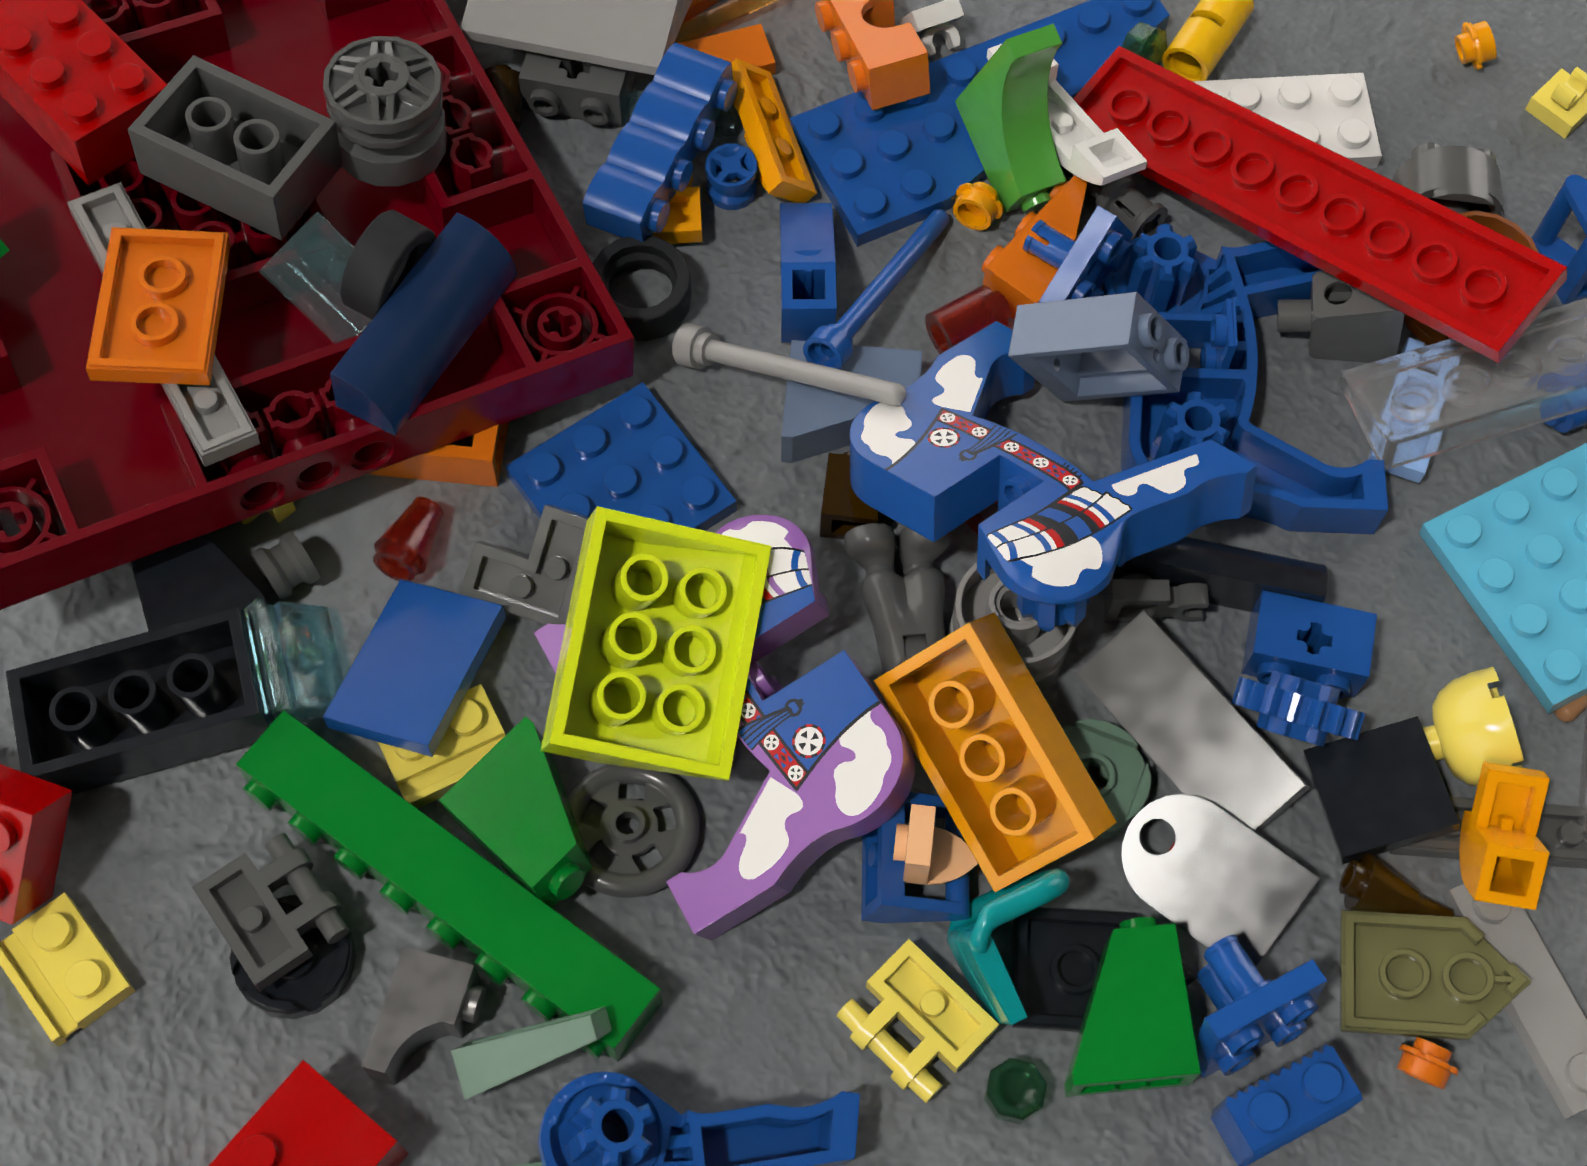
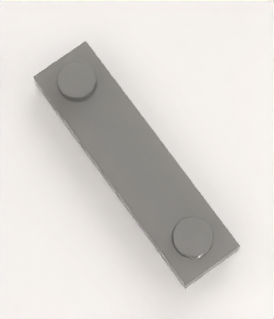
[1442,884,1587,1119]

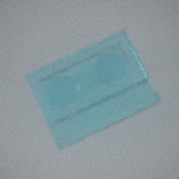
[258,212,372,343]
[244,599,344,718]

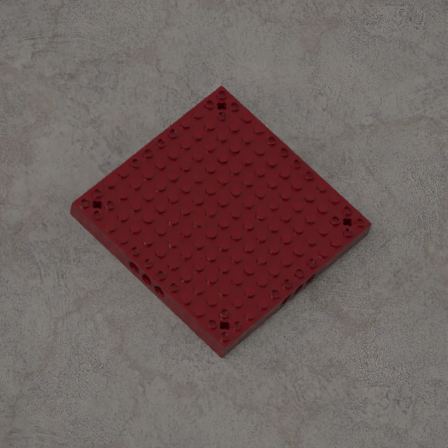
[0,0,634,610]

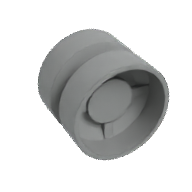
[948,562,1076,691]

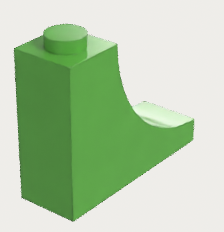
[955,23,1066,214]

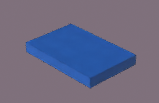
[323,579,506,757]

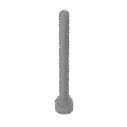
[672,323,907,406]

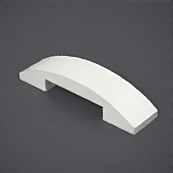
[987,43,1147,186]

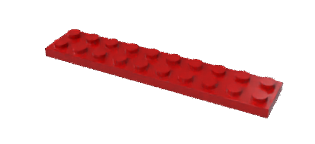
[1073,46,1567,363]

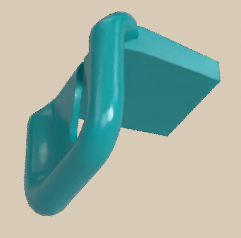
[947,869,1070,1025]

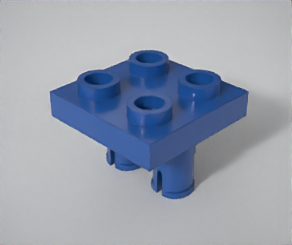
[1195,934,1327,1079]

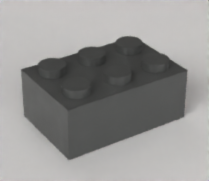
[128,55,343,241]

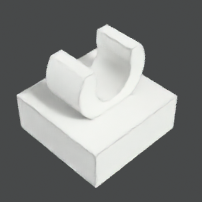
[899,0,964,57]

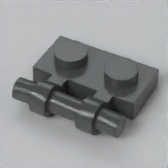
[192,833,349,991]

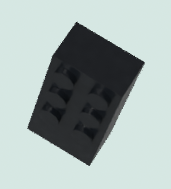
[6,607,275,795]

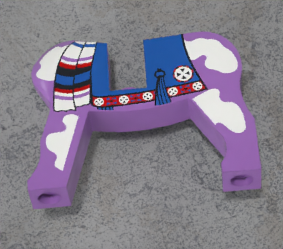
[534,515,916,941]

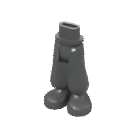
[844,523,951,674]

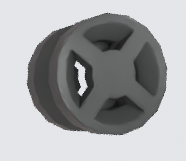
[251,530,321,602]

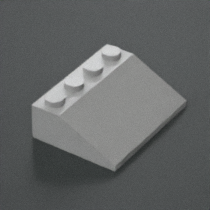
[460,0,692,75]

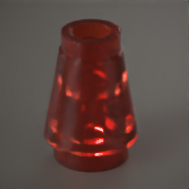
[373,497,444,581]

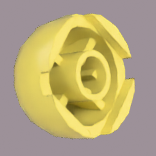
[1423,667,1524,786]

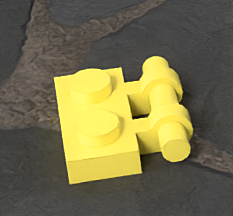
[836,939,999,1104]

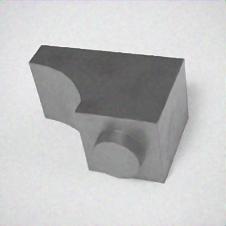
[361,946,486,1085]

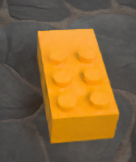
[873,612,1117,892]

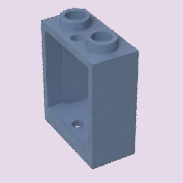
[1008,292,1189,402]

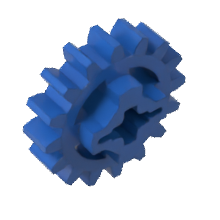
[1232,670,1366,747]

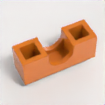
[815,0,930,110]

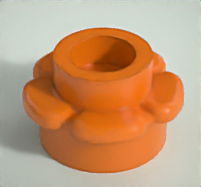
[1396,1037,1459,1090]

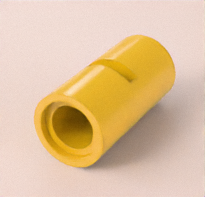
[1162,0,1254,81]

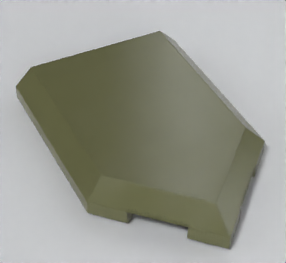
[1340,910,1532,1040]

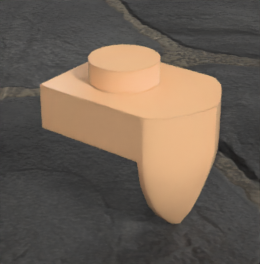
[893,804,978,885]

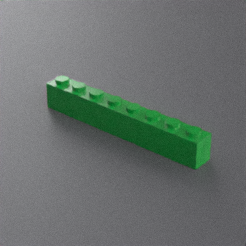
[236,710,663,1062]

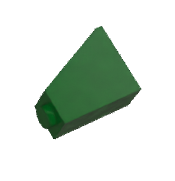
[439,716,593,908]
[1064,917,1201,1097]

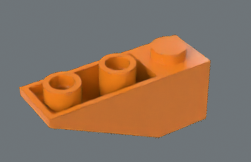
[981,175,1087,320]

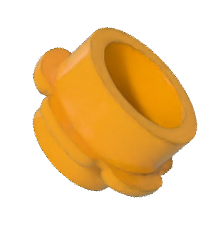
[1454,20,1497,70]
[953,182,1003,231]

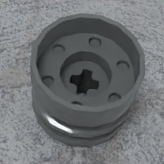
[323,36,447,187]

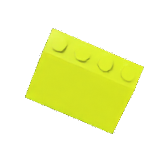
[540,506,771,781]

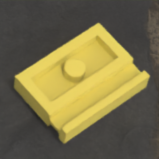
[378,684,506,809]
[0,892,135,1047]

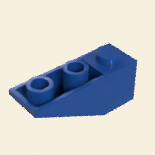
[780,203,837,343]

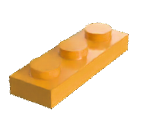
[731,58,817,203]

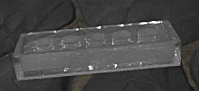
[1339,298,1587,470]

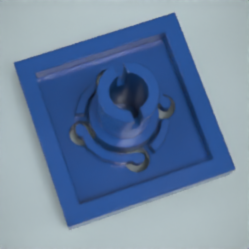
[1023,206,1133,303]

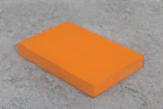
[86,227,231,385]

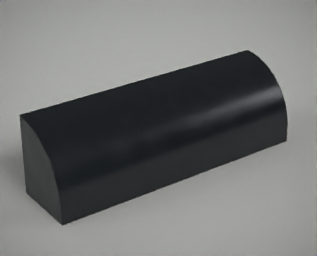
[1110,536,1328,612]

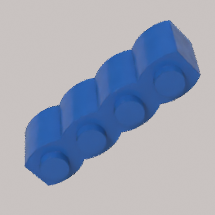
[582,43,737,242]

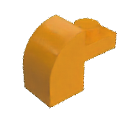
[1459,762,1550,910]

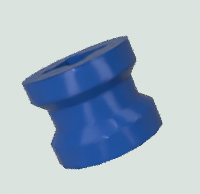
[705,143,757,210]

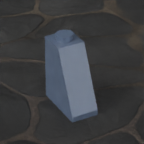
[781,340,926,463]

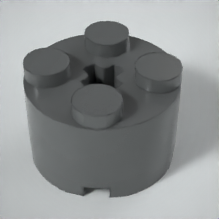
[1392,142,1505,218]

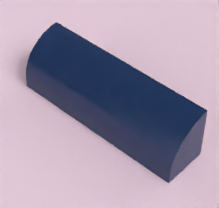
[330,212,517,436]

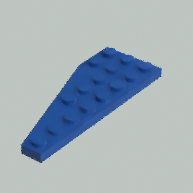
[789,0,1170,247]

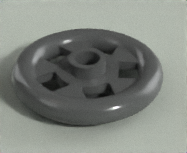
[567,764,700,898]

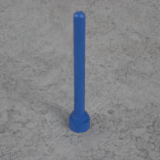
[803,209,949,369]

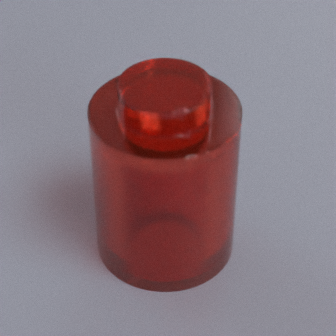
[925,285,1011,354]

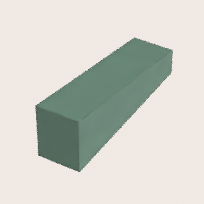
[451,1006,612,1100]

